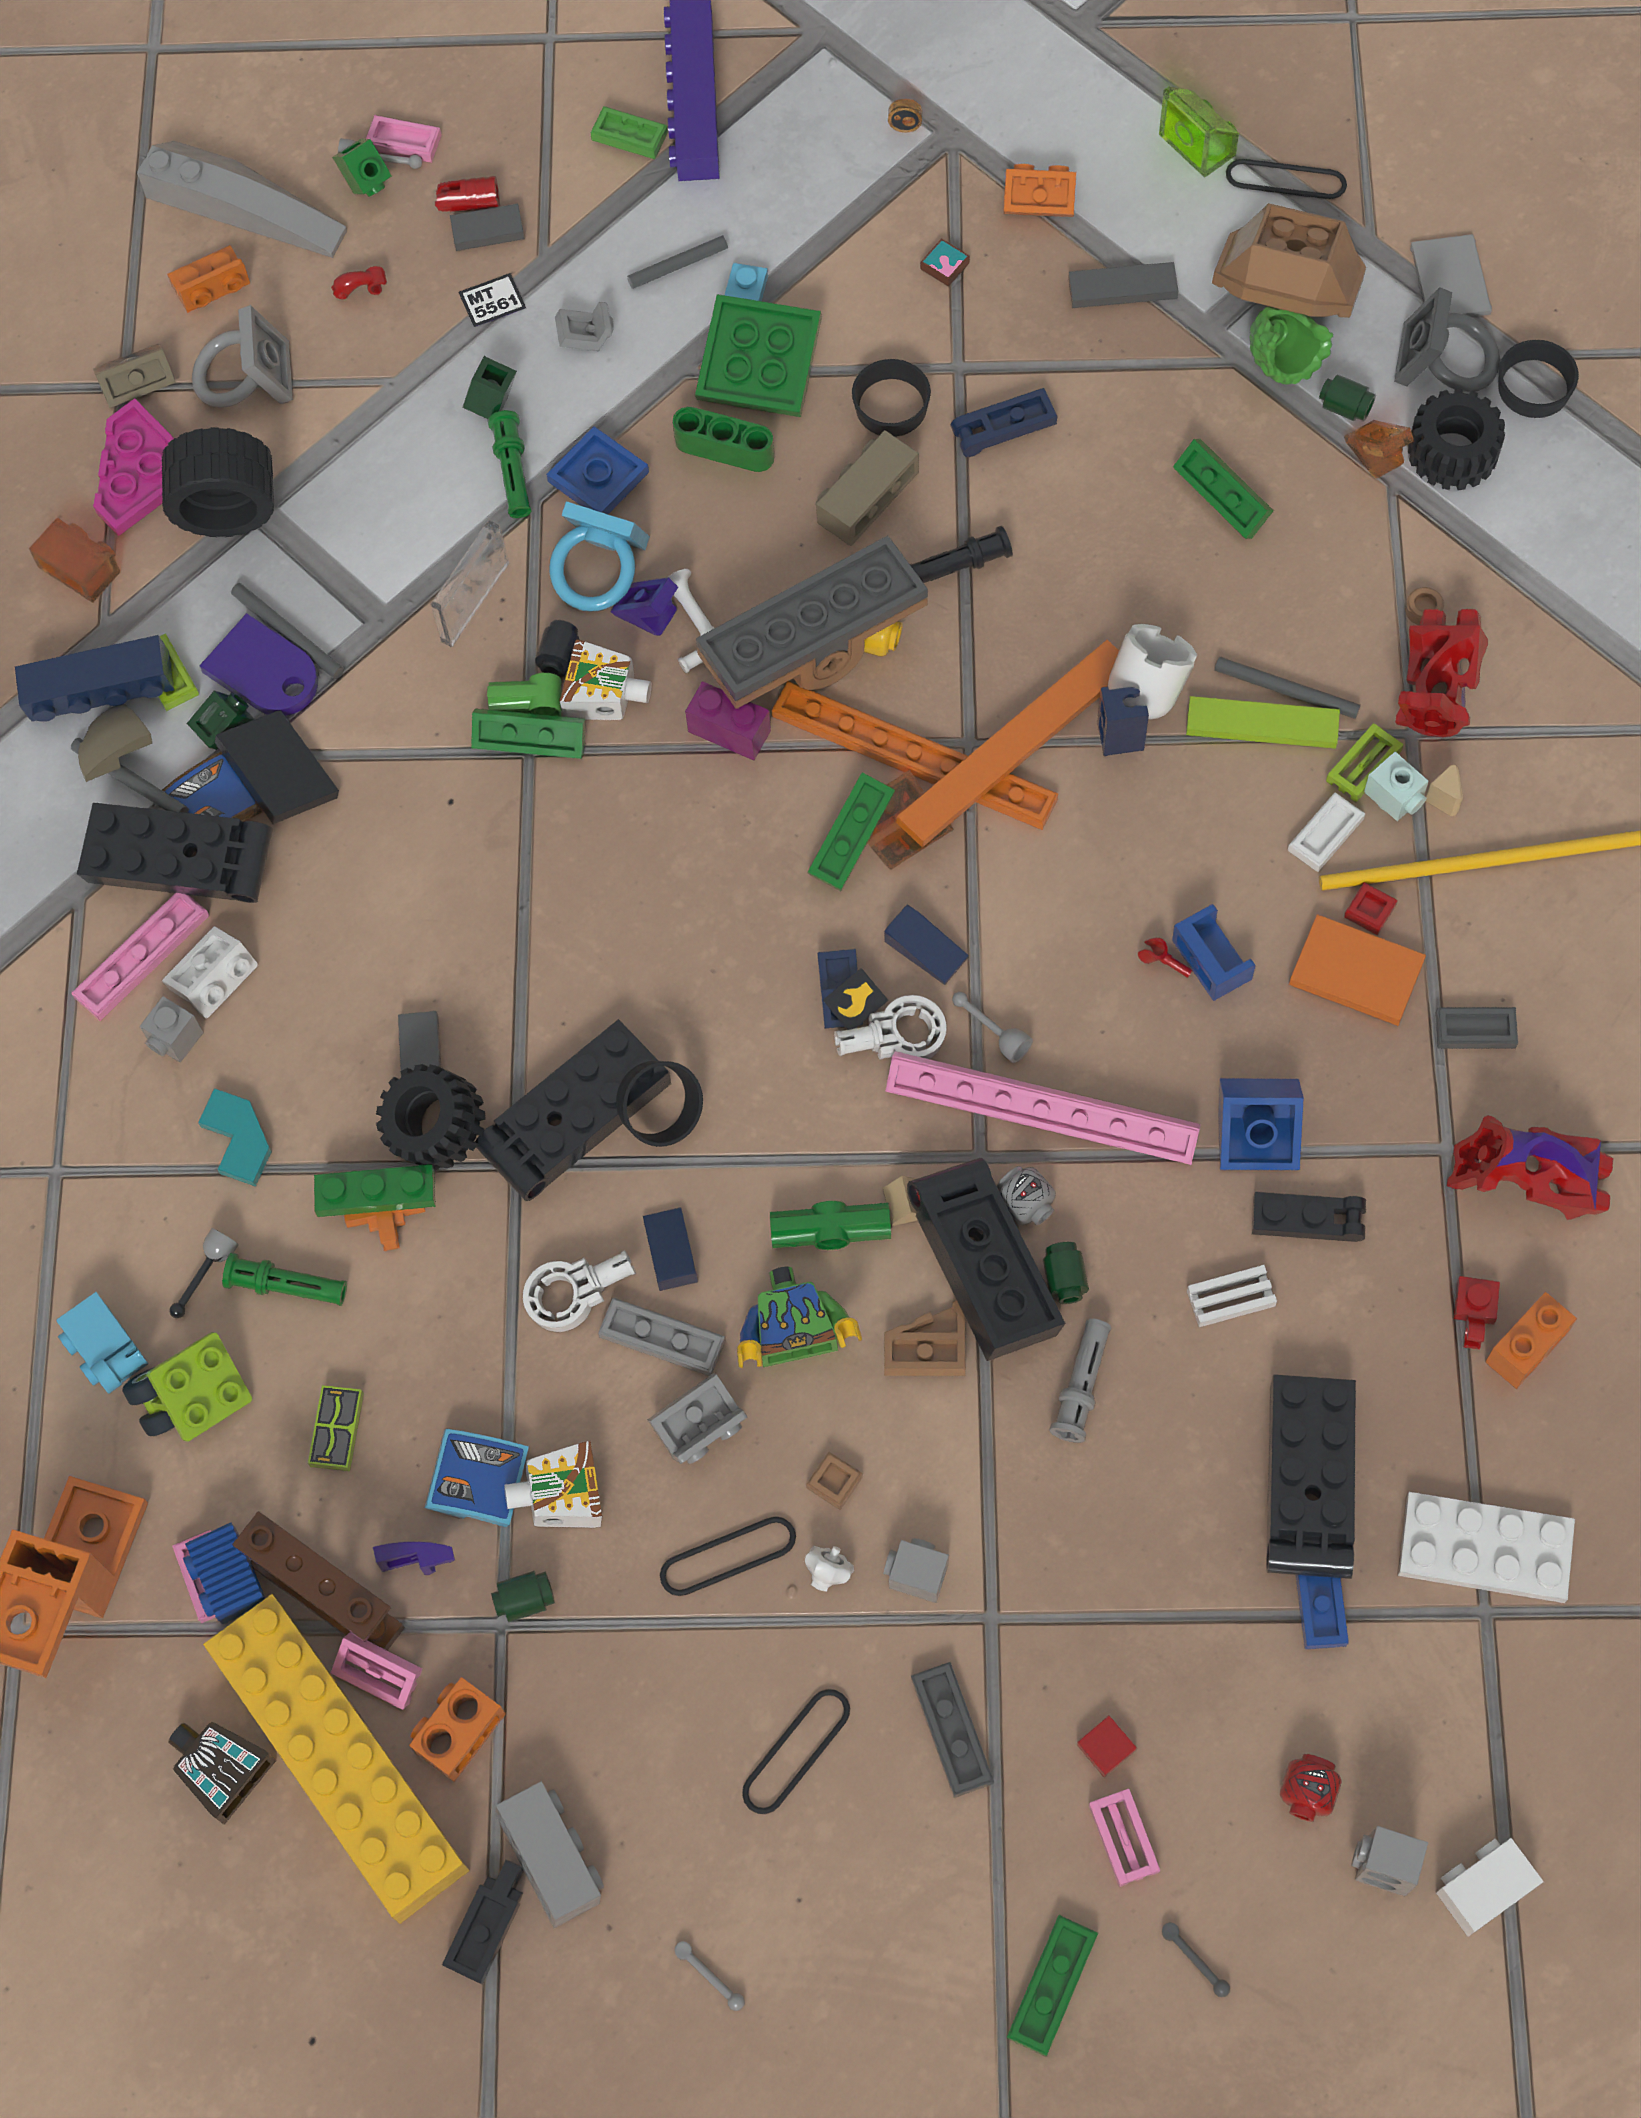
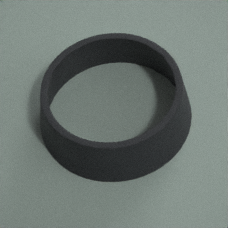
[1498,340,1579,418]
[852,359,931,437]
[616,1060,703,1147]

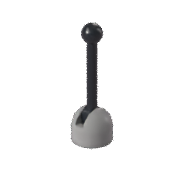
[169,1228,239,1319]

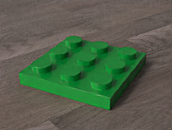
[695,294,822,417]

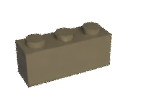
[816,430,919,546]

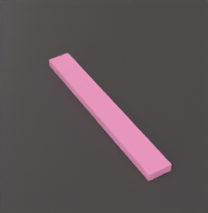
[886,1051,1201,1165]

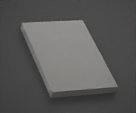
[1410,234,1492,317]

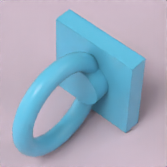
[549,501,650,611]

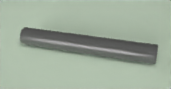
[627,235,728,289]

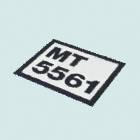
[458,273,526,327]

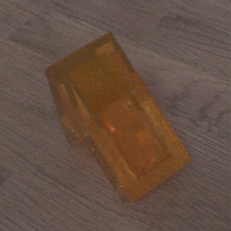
[1344,420,1414,478]

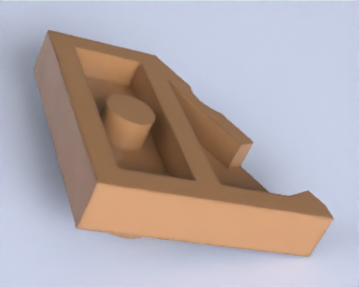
[884,1300,966,1376]

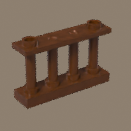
[232,1511,405,1651]

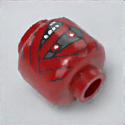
[1280,1754,1342,1822]

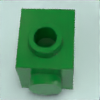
[332,139,392,197]

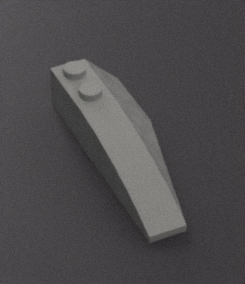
[137,141,347,258]

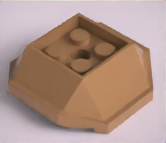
[1212,203,1366,318]

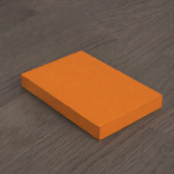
[1289,914,1426,1026]

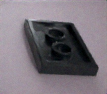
[215,710,339,824]

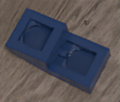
[817,949,863,1029]

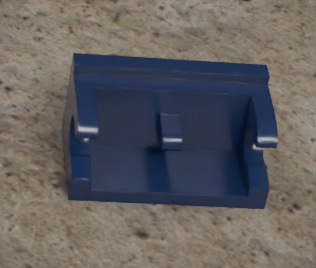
[1097,687,1149,756]

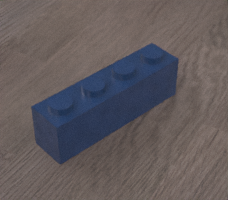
[15,635,174,722]

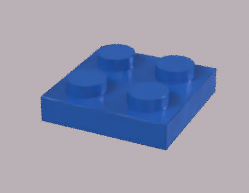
[546,426,649,514]

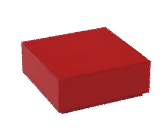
[1344,882,1398,936]
[1077,1716,1137,1777]

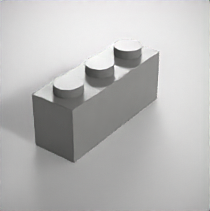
[495,1781,604,1928]

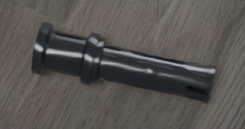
[910,526,1013,583]

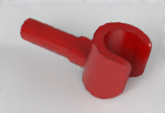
[1138,938,1192,978]

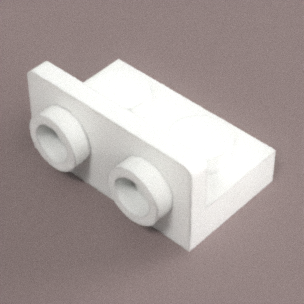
[162,926,258,1018]

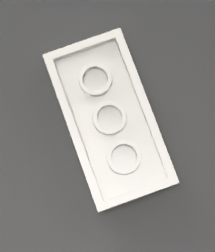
[1398,1492,1575,1603]

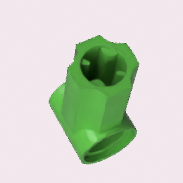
[487,673,562,716]

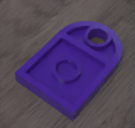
[199,613,318,716]

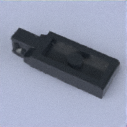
[442,1860,524,1985]

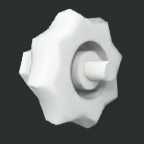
[805,1546,854,1592]

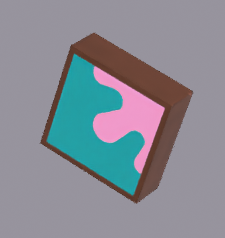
[920,238,970,287]

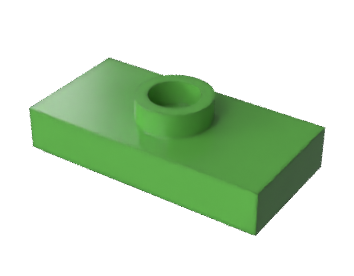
[590,106,668,159]

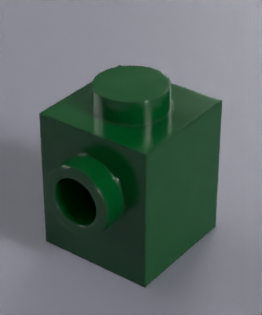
[462,356,517,419]

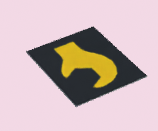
[823,968,889,1030]

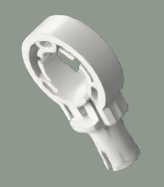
[834,995,946,1059]
[523,1250,636,1332]

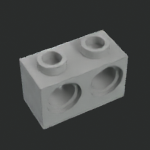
[1351,1826,1428,1896]

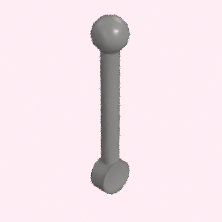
[674,1941,745,2011]

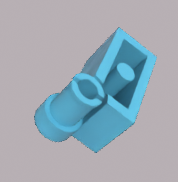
[56,1292,149,1394]

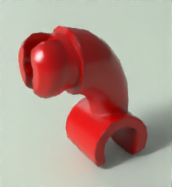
[331,266,387,299]

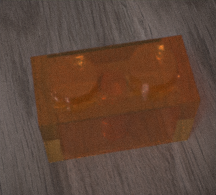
[29,518,121,603]

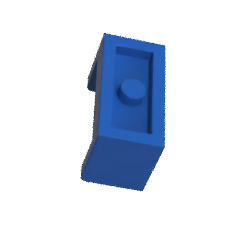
[1172,904,1256,1001]

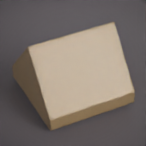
[1426,765,1463,816]
[883,1176,918,1226]

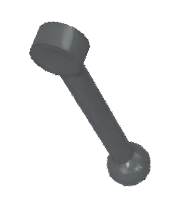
[1162,1922,1230,1997]

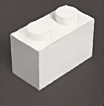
[1436,1838,1544,1937]

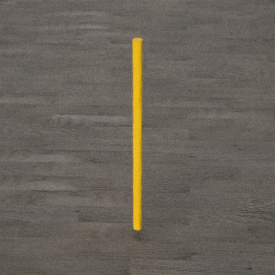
[1319,830,1641,891]

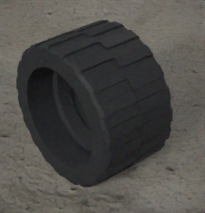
[162,427,274,537]

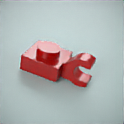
[1454,1276,1500,1350]

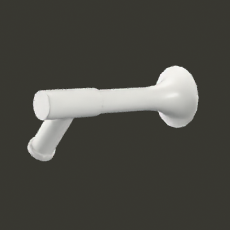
[667,569,714,673]

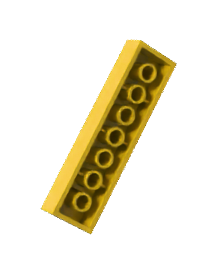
[203,1594,470,1924]

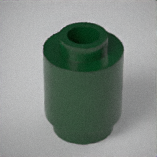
[1319,374,1376,421]
[1043,1242,1089,1304]
[491,1571,555,1622]

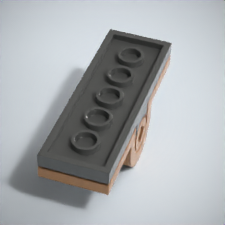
[696,535,928,709]

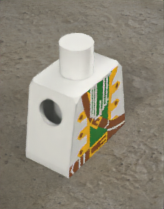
[560,640,652,720]
[504,1441,602,1528]

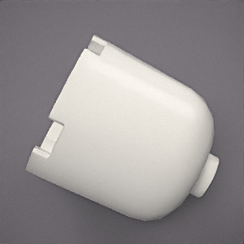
[1108,624,1197,719]

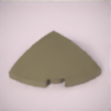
[78,704,152,782]

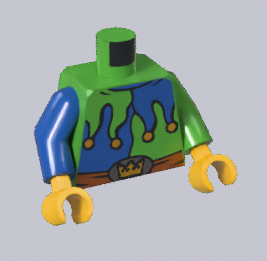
[737,1266,862,1368]

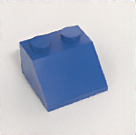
[1218,1078,1304,1170]

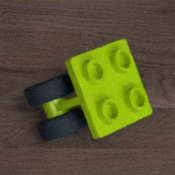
[122,1332,252,1442]

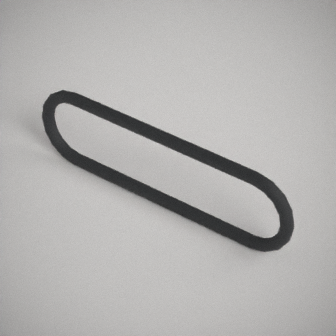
[1226,159,1347,199]
[660,1517,796,1596]
[742,1689,850,1814]

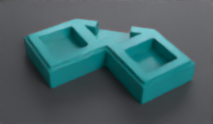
[198,1088,272,1187]

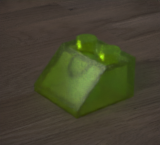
[1159,86,1239,178]

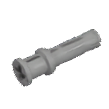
[1049,1319,1111,1443]

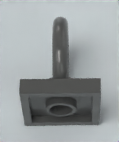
[1394,287,1500,392]

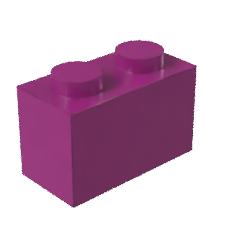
[685,681,771,761]

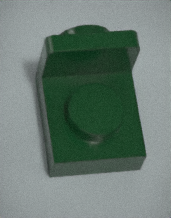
[186,690,255,750]

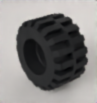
[1408,389,1505,490]
[376,1064,485,1170]

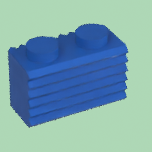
[183,1522,266,1624]

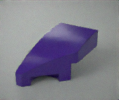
[373,1542,455,1575]

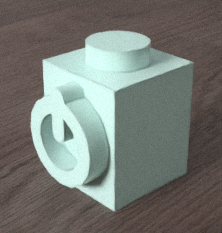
[1364,752,1429,821]

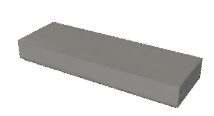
[598,1298,726,1376]

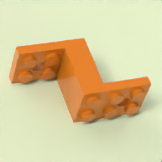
[0,1476,148,1678]

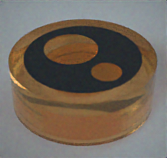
[888,99,923,133]

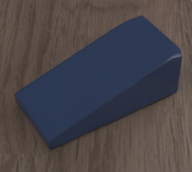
[884,904,969,985]
[643,1207,698,1291]

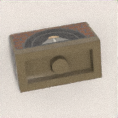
[93,344,176,408]

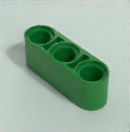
[672,407,775,472]

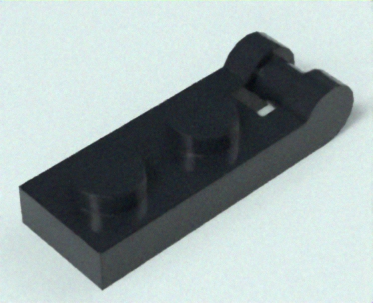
[1252,1192,1366,1242]

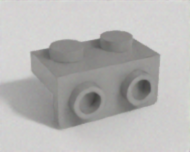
[647,1373,747,1464]

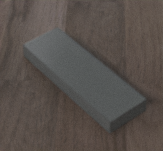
[1068,262,1178,308]
[911,1662,994,1798]

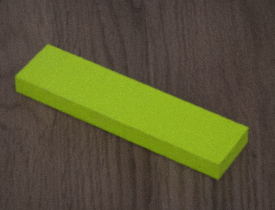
[1186,696,1340,749]

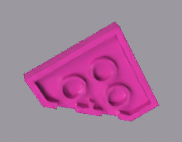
[93,398,174,536]

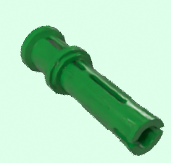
[488,410,531,518]
[222,1253,347,1306]

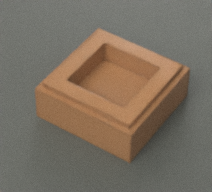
[806,1452,863,1510]

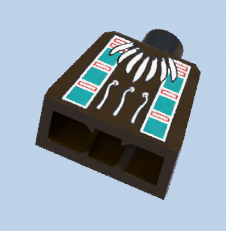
[168,1722,277,1825]

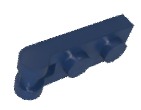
[950,388,1057,457]

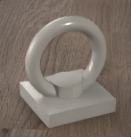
[192,305,293,408]

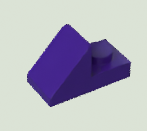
[610,578,678,636]

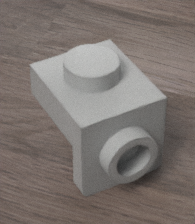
[555,302,613,351]

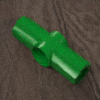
[770,1201,891,1250]

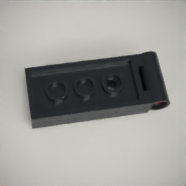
[77,802,273,903]
[475,1019,671,1201]
[907,1158,1066,1361]
[1266,1375,1356,1579]

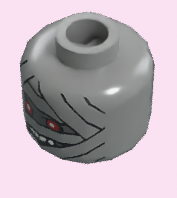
[997,1166,1056,1225]

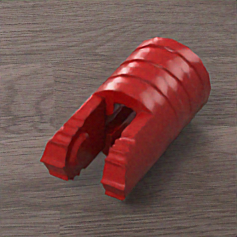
[435,176,500,212]

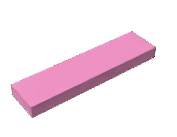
[71,893,209,1021]

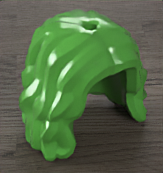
[1249,307,1333,385]

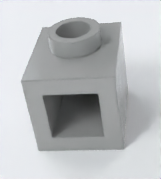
[140,996,203,1063]
[883,1538,949,1603]

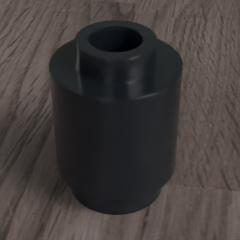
[535,620,580,677]

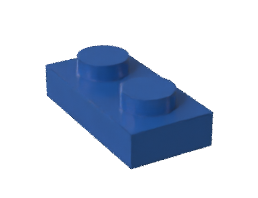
[1296,1575,1349,1649]

